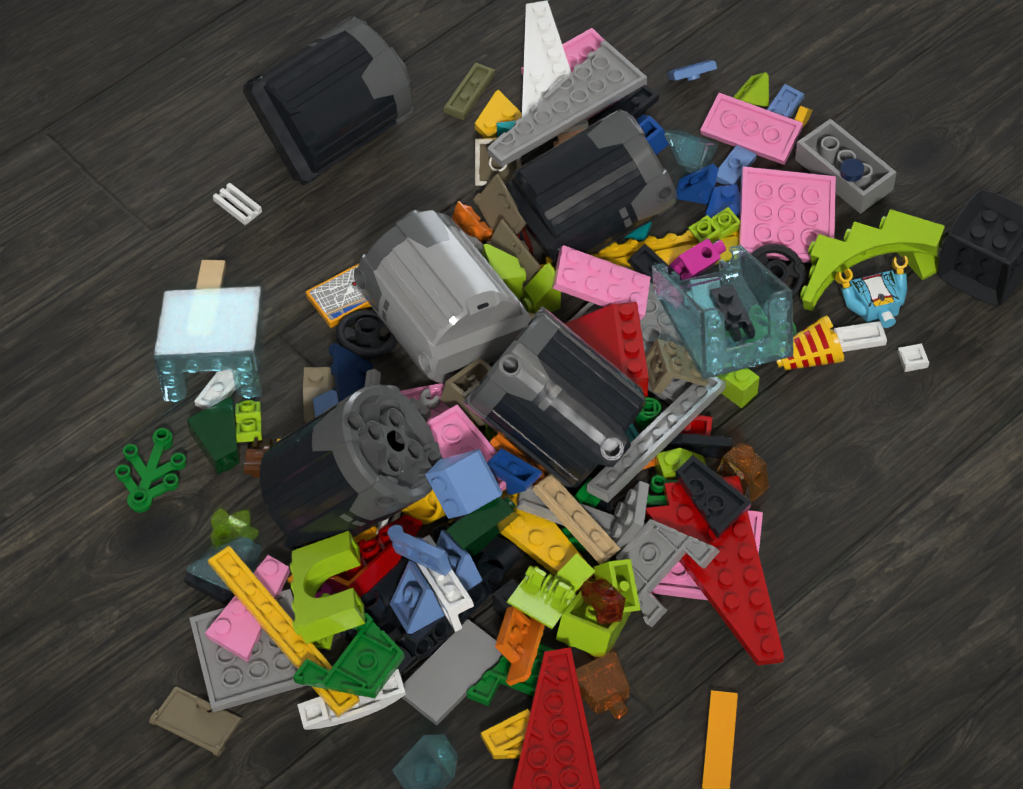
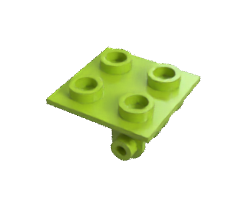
[507,566,576,629]

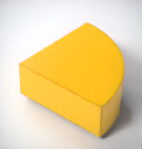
[794,106,813,129]

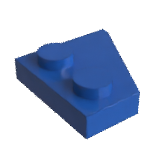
[705,184,741,220]

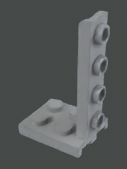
[516,481,649,556]

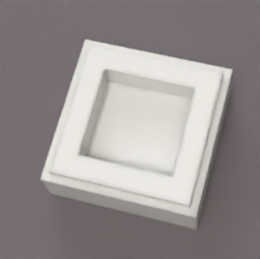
[897,343,929,372]

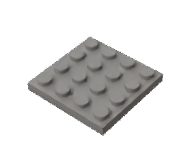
[189,589,307,713]

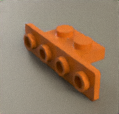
[495,606,545,686]

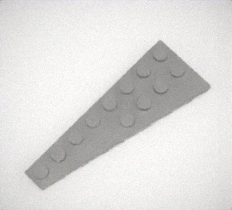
[487,40,647,167]

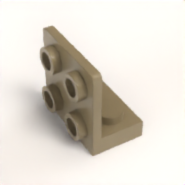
[645,338,709,394]

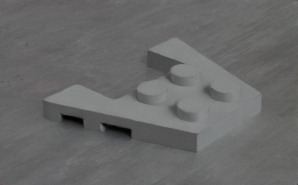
[616,519,720,627]

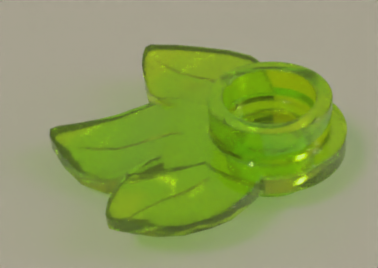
[211,508,259,549]

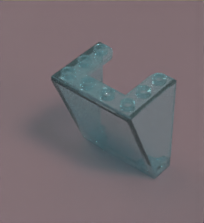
[652,245,793,379]
[154,287,263,402]

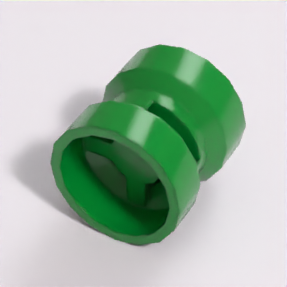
[636,397,661,431]

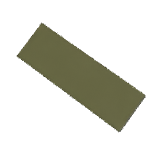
[444,62,495,120]

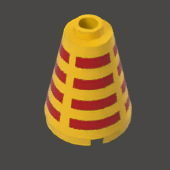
[774,315,845,370]

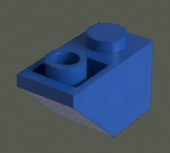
[636,114,670,155]

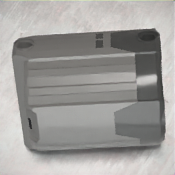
[354,210,531,383]

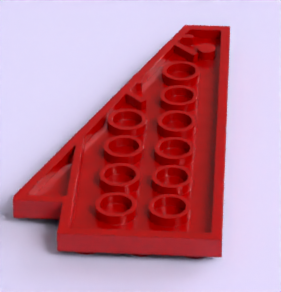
[645,476,784,665]
[513,647,601,789]

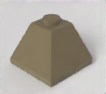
[475,137,522,186]
[303,367,335,424]

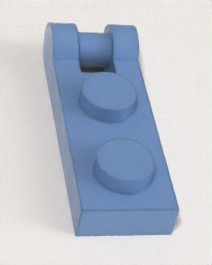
[387,525,451,576]

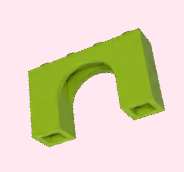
[290,531,365,644]

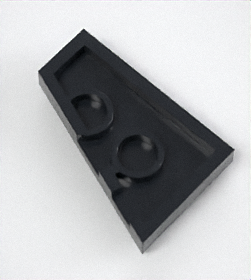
[675,455,752,539]

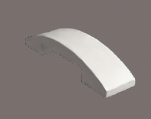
[297,669,406,730]

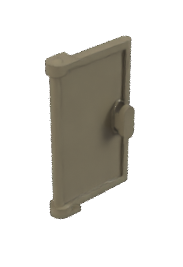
[473,173,526,235]
[486,219,540,298]
[149,686,242,757]

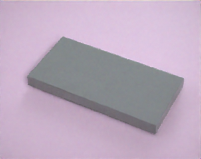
[402,619,503,725]

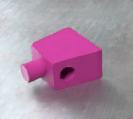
[669,239,726,284]

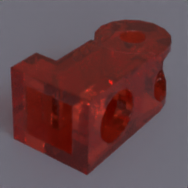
[581,579,626,624]

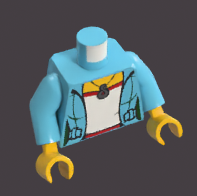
[835,256,908,328]

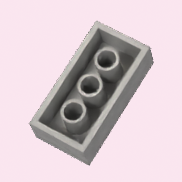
[795,119,897,214]

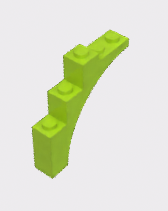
[800,209,945,312]

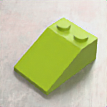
[556,578,631,659]

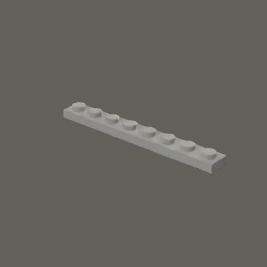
[587,373,725,503]

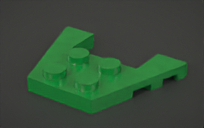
[293,612,405,699]
[467,644,555,706]

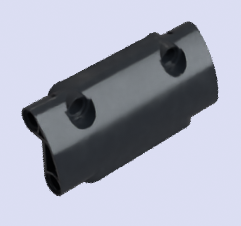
[340,514,521,674]

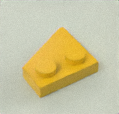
[475,90,522,138]
[480,709,530,759]

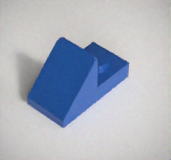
[676,164,719,204]
[487,448,542,495]

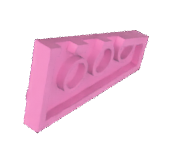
[205,555,290,662]

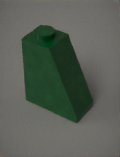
[187,397,240,474]
[446,495,518,558]

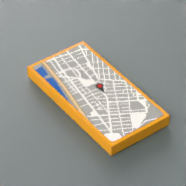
[305,264,372,328]

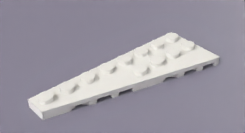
[522,1,588,136]

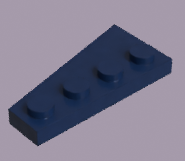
[329,343,373,403]

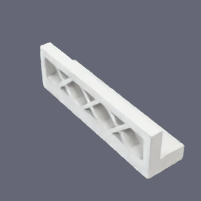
[414,535,474,632]

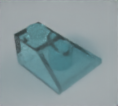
[665,129,719,173]
[186,537,261,591]
[392,735,458,789]

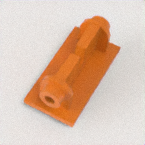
[452,201,493,243]

